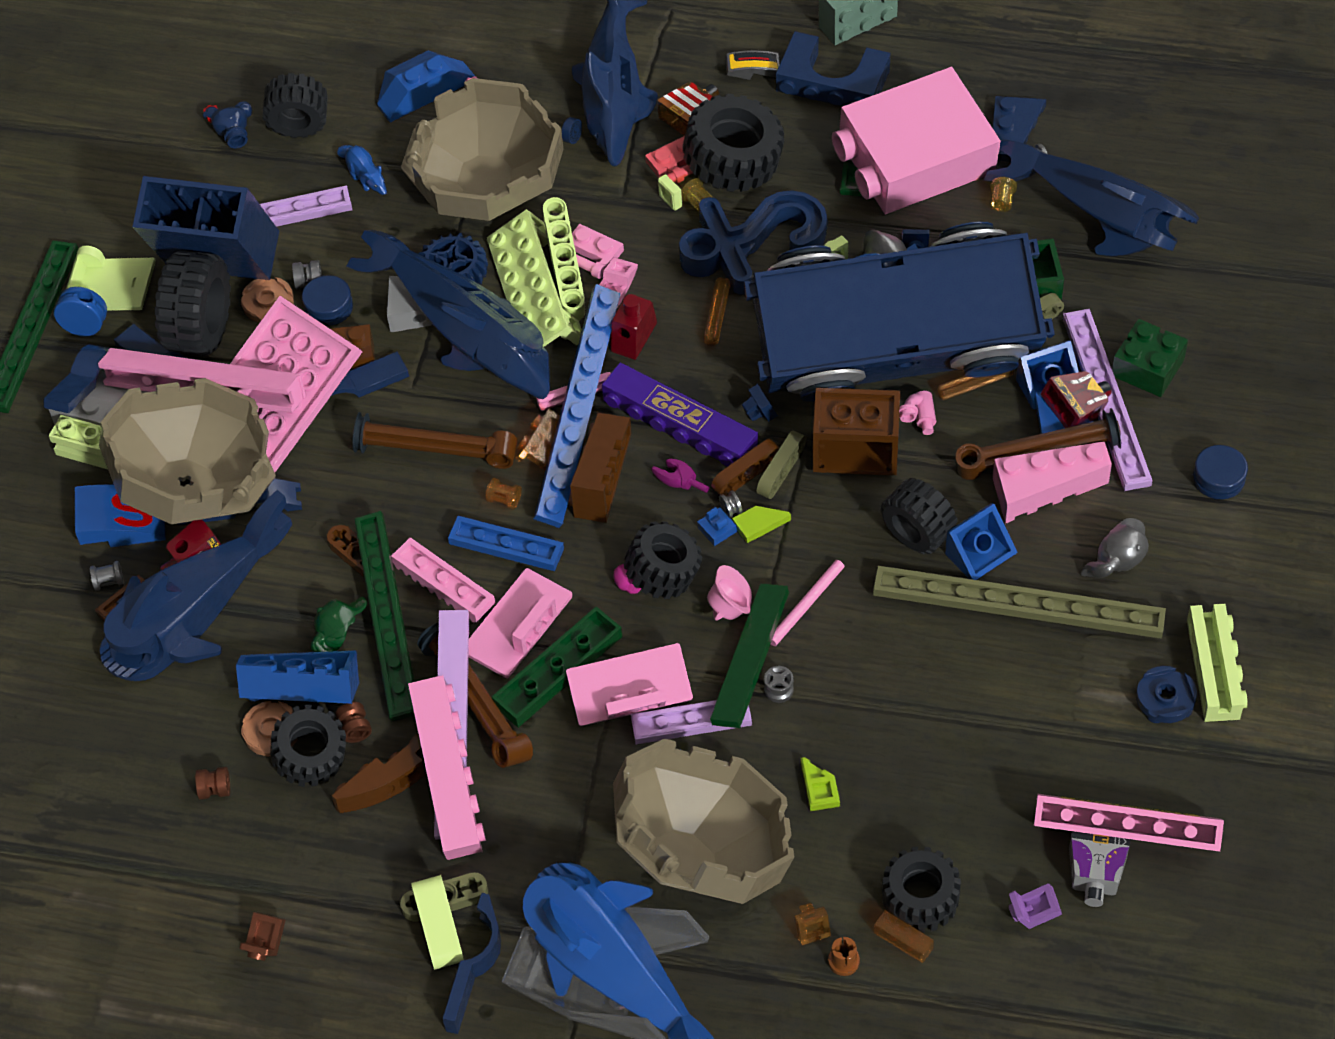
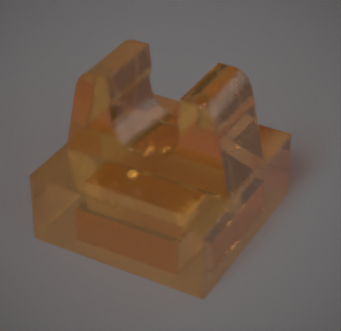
[795,902,831,945]

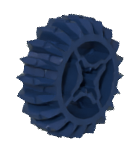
[419,232,488,285]

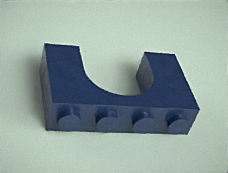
[776,32,891,106]

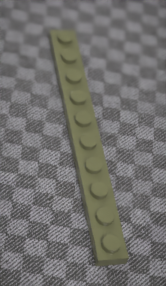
[873,566,1166,639]

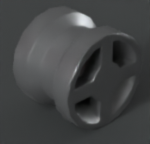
[764,666,794,703]

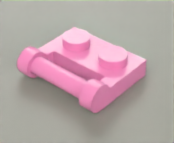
[559,224,624,279]

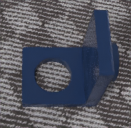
[902,229,929,249]

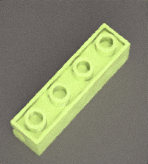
[49,415,108,469]
[1187,604,1247,722]

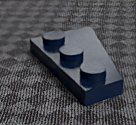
[993,96,1046,161]

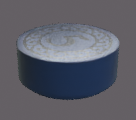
[561,117,582,144]

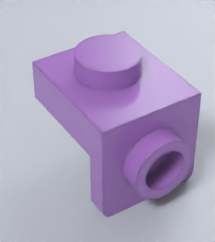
[1009,883,1062,929]

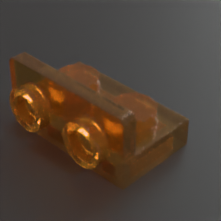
[516,409,560,470]

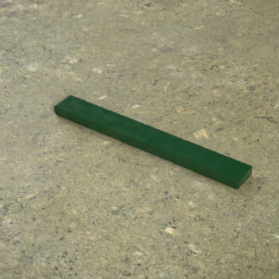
[0,240,78,413]
[354,511,415,722]

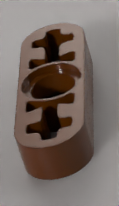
[711,439,780,496]
[327,525,365,578]

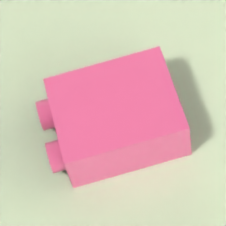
[832,67,1001,215]

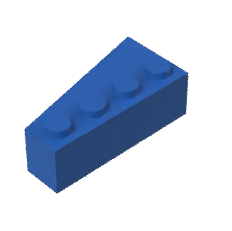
[236,650,359,704]

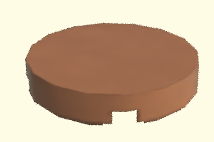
[241,277,294,322]
[241,701,298,756]

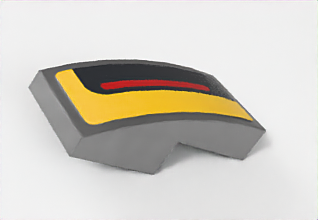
[725,50,780,80]

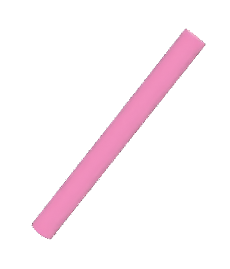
[771,560,844,646]

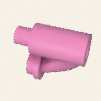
[899,391,936,435]

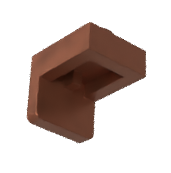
[239,912,286,961]

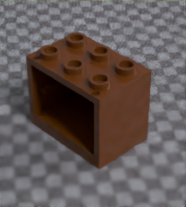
[813,388,900,475]

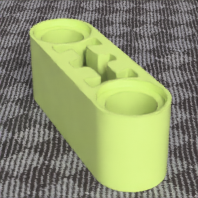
[411,875,464,970]

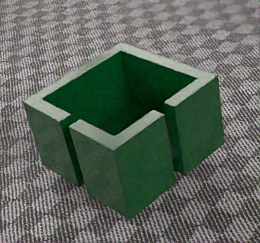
[1032,239,1064,300]
[1112,319,1188,397]

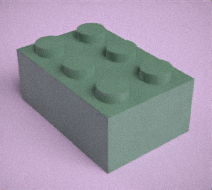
[819,0,898,45]

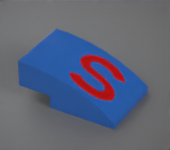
[75,485,166,547]

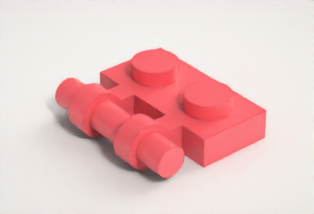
[645,136,693,184]

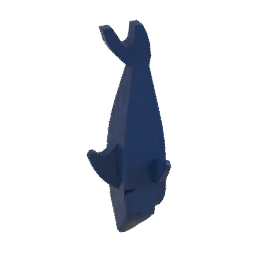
[346,230,550,399]

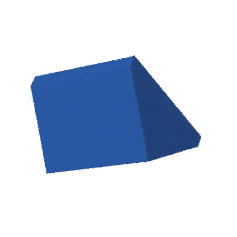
[1016,340,1079,409]
[945,503,1018,580]

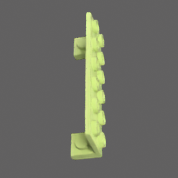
[487,209,582,347]

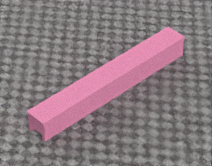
[98,348,306,412]

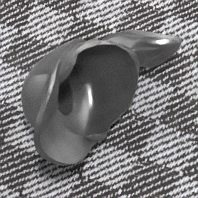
[1081,518,1149,578]

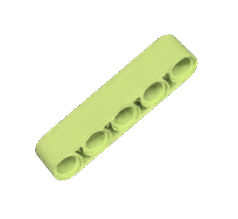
[543,197,585,321]

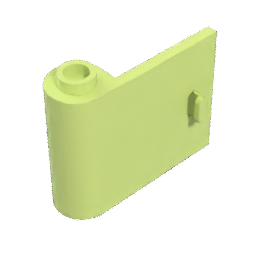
[66,246,156,311]

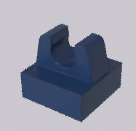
[742,384,778,421]

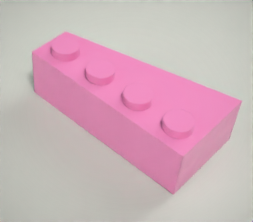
[993,441,1112,524]

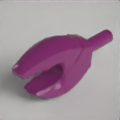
[651,459,709,493]

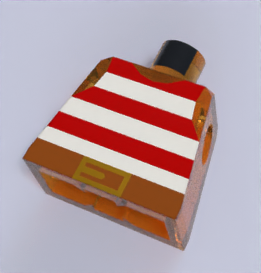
[657,82,719,136]

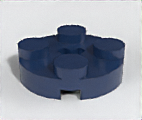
[1136,666,1197,723]

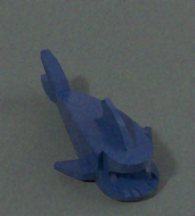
[984,140,1199,256]
[100,490,292,681]

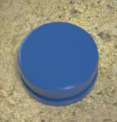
[54,287,107,336]

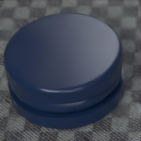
[302,276,353,326]
[1193,445,1248,499]

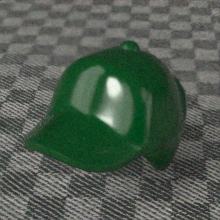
[310,597,367,652]

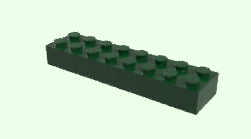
[492,606,622,728]

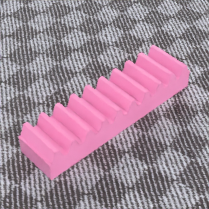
[391,538,495,623]

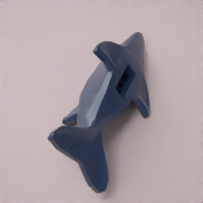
[572,0,658,167]

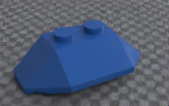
[377,50,475,122]

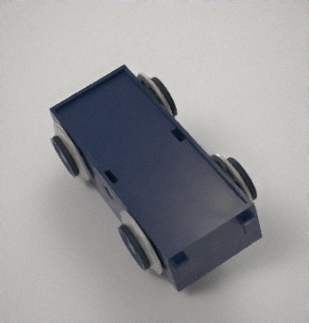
[744,222,1055,402]

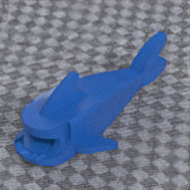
[523,863,714,1039]

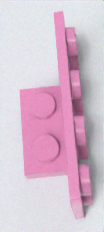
[468,568,572,678]
[566,643,693,726]

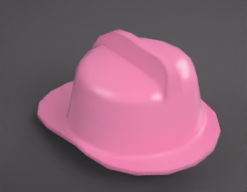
[707,565,752,620]

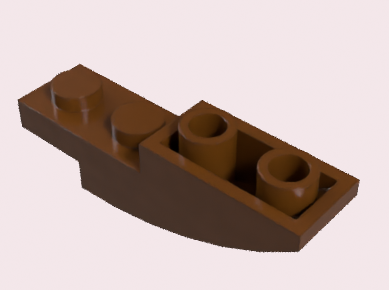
[332,733,426,813]

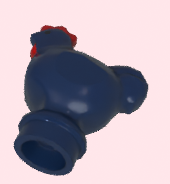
[203,101,252,149]

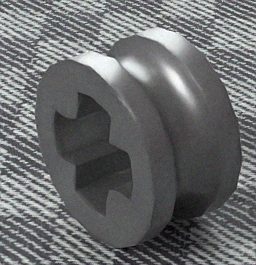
[719,490,742,518]

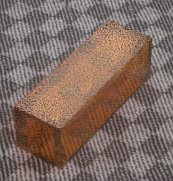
[874,910,934,963]

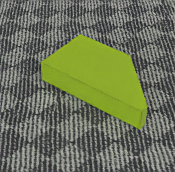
[732,506,791,543]
[801,757,840,811]

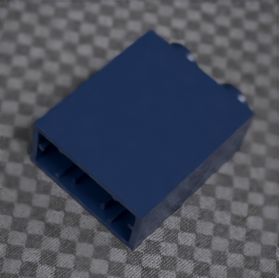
[133,176,279,280]

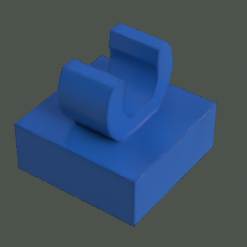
[697,507,737,546]

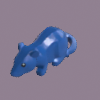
[337,145,387,195]

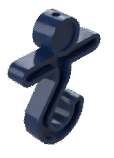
[679,191,827,295]

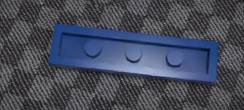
[448,516,564,571]

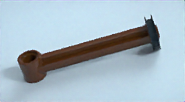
[955,408,1121,480]
[353,412,518,469]
[417,622,533,768]

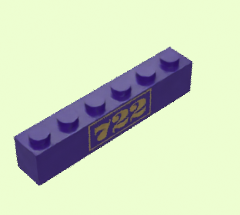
[602,362,758,467]

